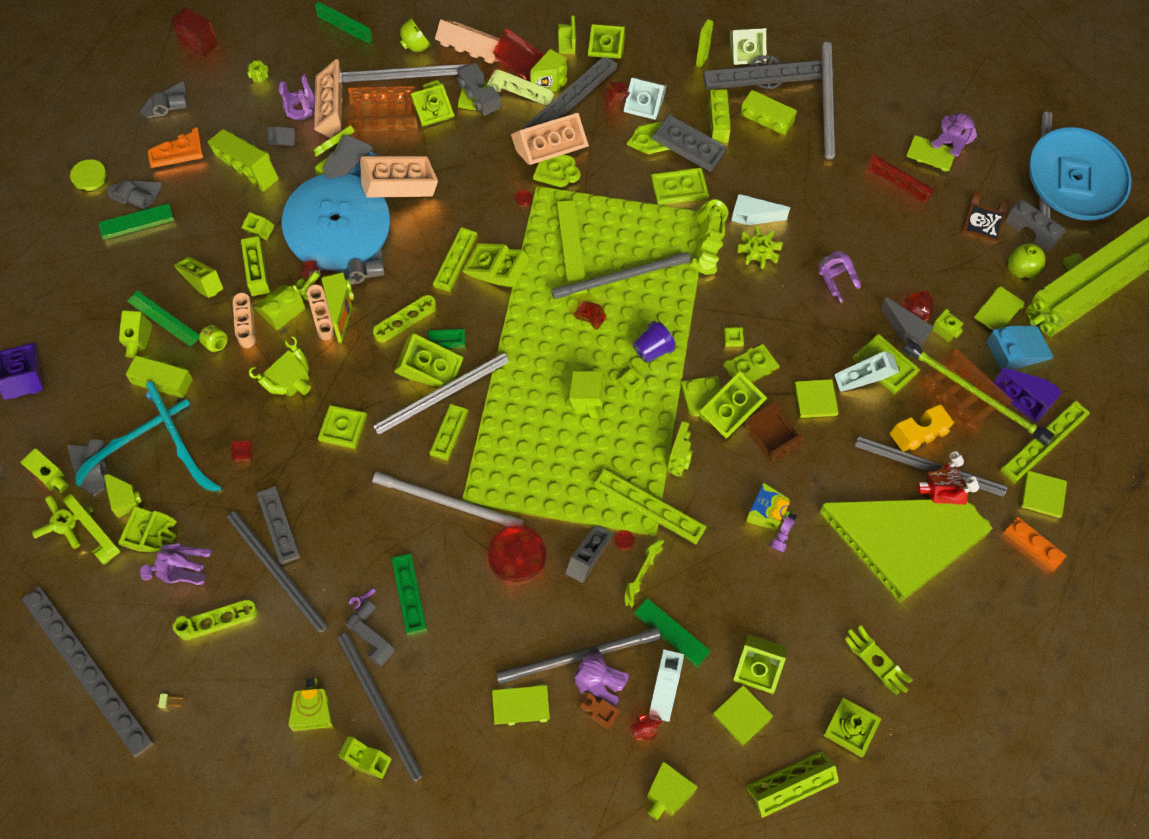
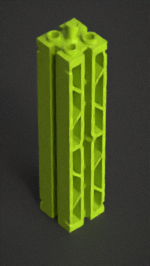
[1024,217,1149,338]

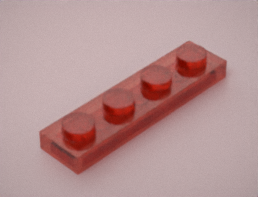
[867,155,934,204]

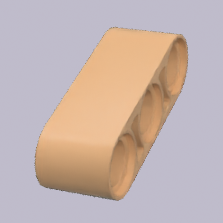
[307,285,334,341]
[233,293,256,348]

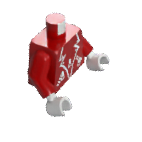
[917,451,979,505]

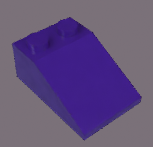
[0,342,43,400]
[990,368,1062,423]

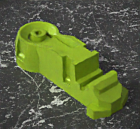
[690,199,728,275]

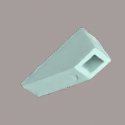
[732,194,790,225]
[648,650,684,722]

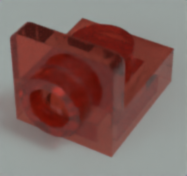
[574,301,606,330]

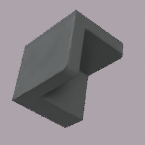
[267,127,295,146]

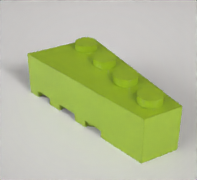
[208,129,279,192]

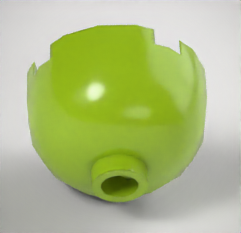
[400,18,431,53]
[1007,243,1046,279]

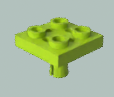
[410,84,454,127]
[823,697,881,757]

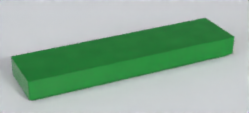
[315,1,372,44]
[98,203,174,240]
[127,290,200,346]
[391,553,427,635]
[634,598,711,668]

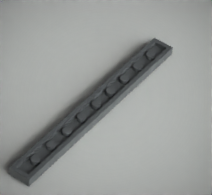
[22,586,154,758]

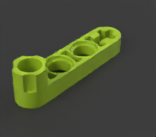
[63,494,120,565]
[173,600,257,640]

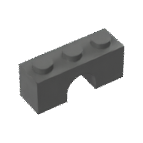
[457,63,501,116]
[1005,199,1066,252]

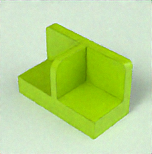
[558,16,576,54]

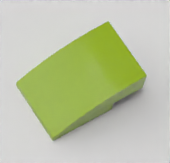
[462,243,529,287]

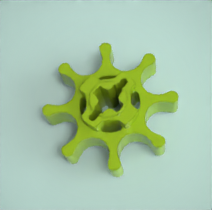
[737,226,783,269]

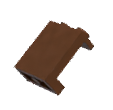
[744,401,804,462]

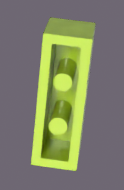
[708,90,731,143]
[740,90,797,135]
[241,236,270,296]
[126,356,193,398]

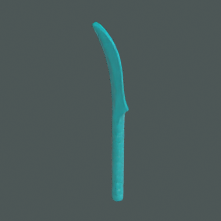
[146,381,222,491]
[76,399,190,487]

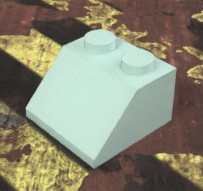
[624,77,667,120]

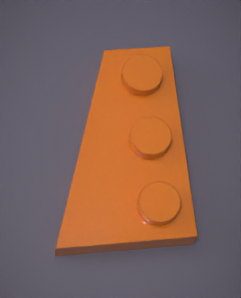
[148,127,203,168]

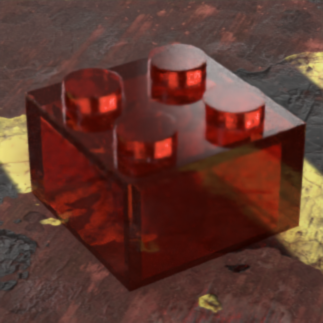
[171,7,218,57]

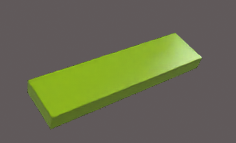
[433,227,478,292]

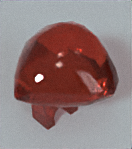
[903,290,935,321]

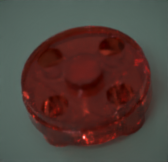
[488,525,547,585]

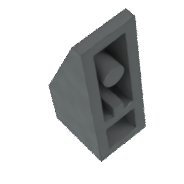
[881,297,934,347]
[565,525,614,583]

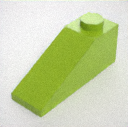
[174,256,223,298]

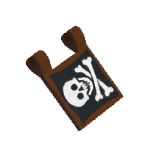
[962,191,1009,243]

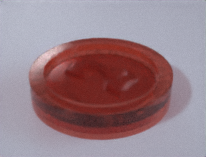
[515,190,532,207]
[615,530,635,551]

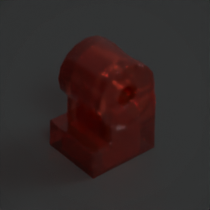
[603,82,630,111]

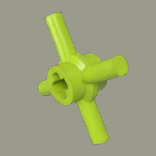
[31,496,93,549]

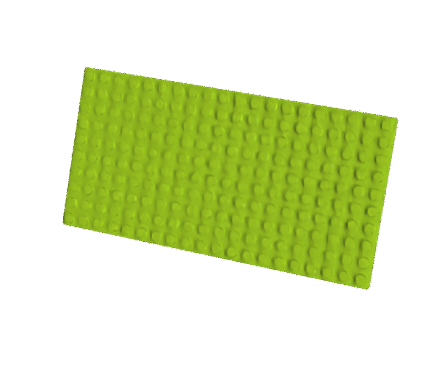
[463,187,700,536]

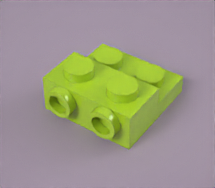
[667,421,693,476]

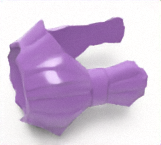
[279,74,315,120]
[931,113,977,157]
[818,251,861,303]
[155,542,212,585]
[574,652,629,707]

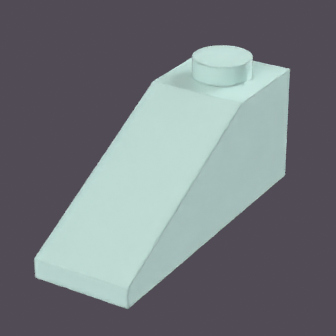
[834,351,899,392]

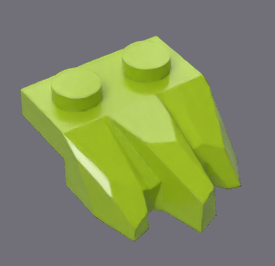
[118,506,178,552]

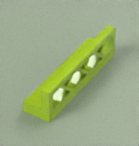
[747,751,839,818]

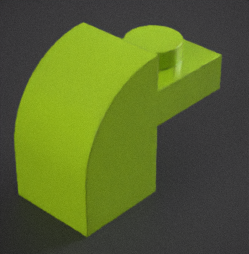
[338,736,392,779]

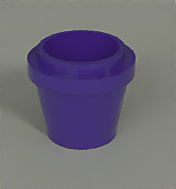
[632,320,676,363]

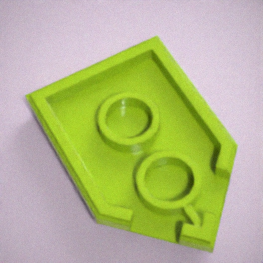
[626,121,670,154]

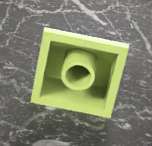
[730,28,766,65]

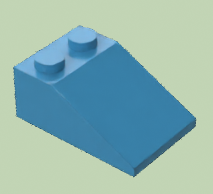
[986,326,1053,371]

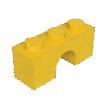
[890,404,954,452]

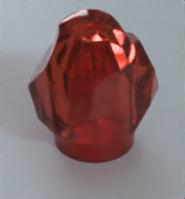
[300,260,323,285]
[631,714,663,741]

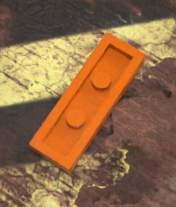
[1004,517,1067,572]

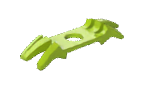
[625,538,664,608]
[845,625,913,694]

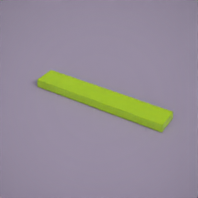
[557,200,587,295]
[1000,400,1090,484]
[594,468,707,545]

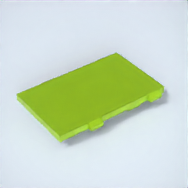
[906,135,955,172]
[974,286,1025,330]
[723,344,780,382]
[492,684,550,726]

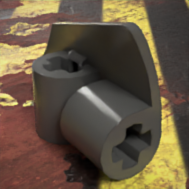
[139,82,188,118]
[323,135,373,180]
[107,180,162,209]
[338,249,385,285]
[67,439,107,497]

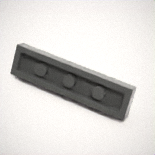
[256,486,301,565]

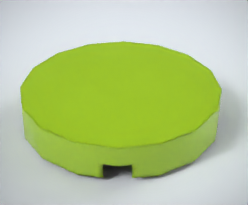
[70,160,107,191]

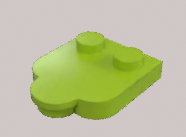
[313,126,355,157]
[533,154,581,187]
[681,376,722,422]

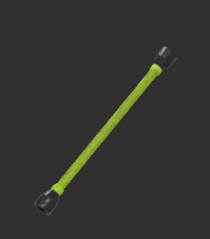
[902,340,1055,447]

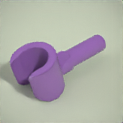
[140,565,156,580]
[349,588,376,611]

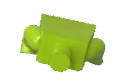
[249,336,311,396]

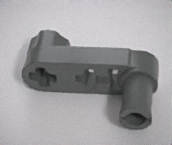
[344,600,395,667]

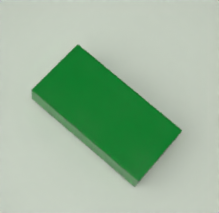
[428,329,466,349]

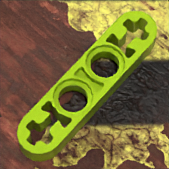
[373,295,436,343]

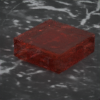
[231,441,253,462]

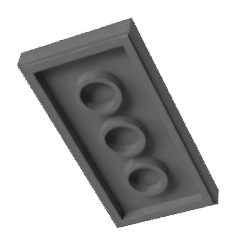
[652,115,728,172]

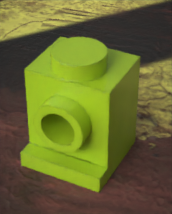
[241,212,275,241]
[932,309,964,342]

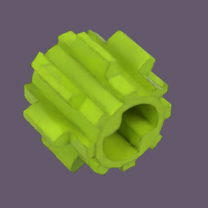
[247,60,269,83]

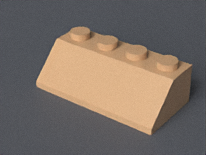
[435,20,511,64]
[314,59,343,138]
[511,113,589,165]
[360,156,438,197]

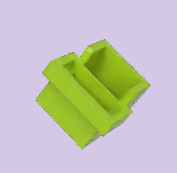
[569,371,606,419]

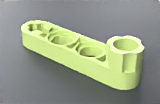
[487,70,554,105]

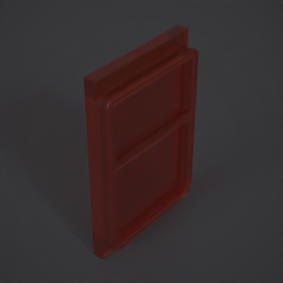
[493,28,544,82]

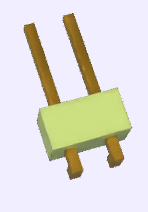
[156,694,183,708]

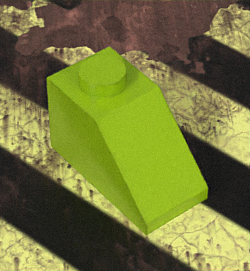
[104,474,142,517]

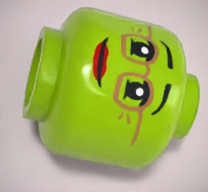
[199,324,228,352]

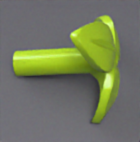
[292,270,321,300]

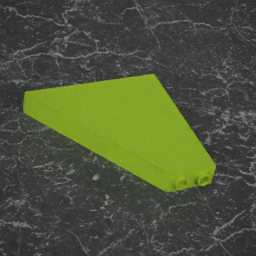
[819,500,993,603]

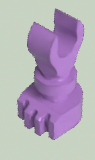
[769,516,795,553]

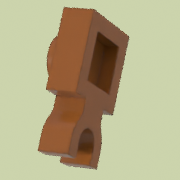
[580,693,620,730]

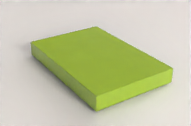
[650,168,709,205]
[853,334,920,395]

